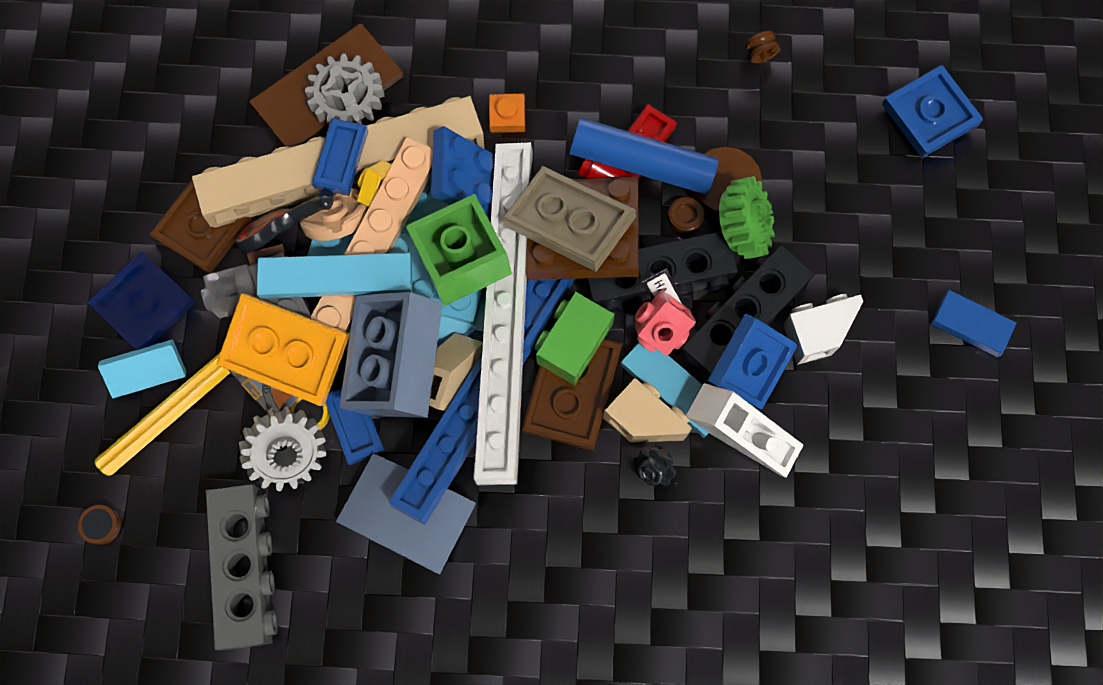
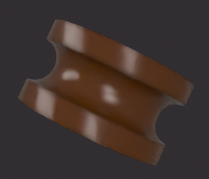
[745,31,780,63]

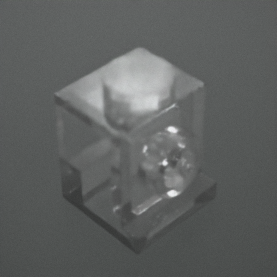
[201,264,259,318]

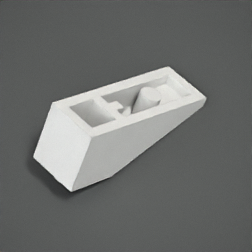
[686,383,803,478]

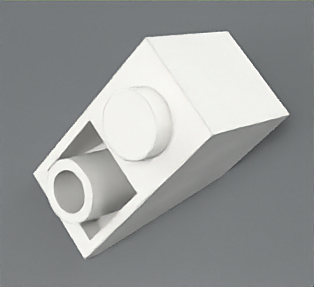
[783,294,863,365]

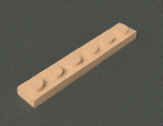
[310,137,433,333]

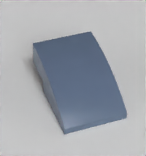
[336,454,476,574]

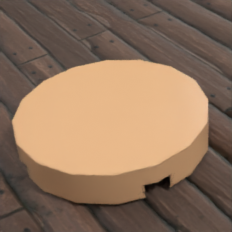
[300,188,369,241]

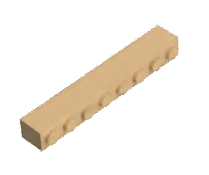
[192,96,484,228]

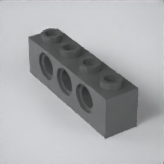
[206,484,277,650]

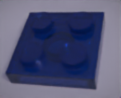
[87,252,196,350]

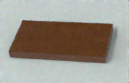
[249,23,403,148]

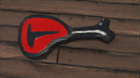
[236,189,334,254]

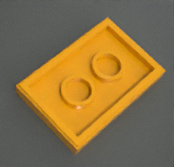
[216,293,350,406]

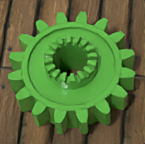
[719,176,775,259]

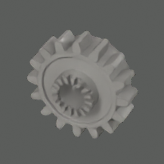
[238,407,326,491]

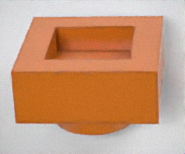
[490,94,525,133]

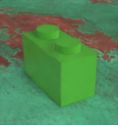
[534,292,615,386]

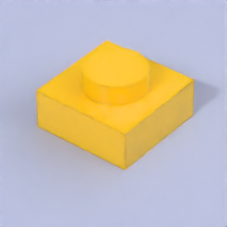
[357,160,392,207]

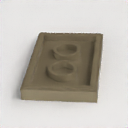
[502,166,636,272]

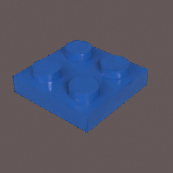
[882,65,983,158]
[431,126,493,219]
[708,313,798,410]

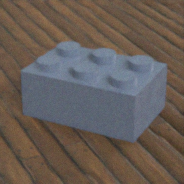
[339,292,443,417]

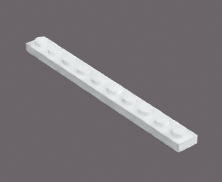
[474,143,533,485]

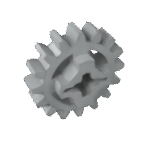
[305,54,384,125]

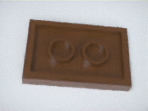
[522,325,622,451]

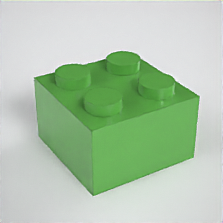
[406,194,512,306]

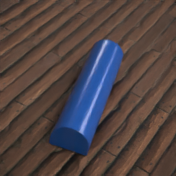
[569,117,719,195]

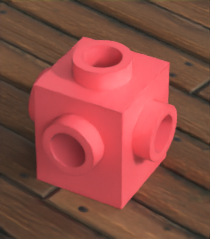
[634,289,696,356]

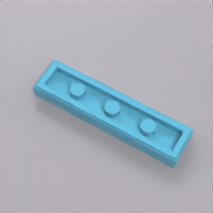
[257,253,412,299]

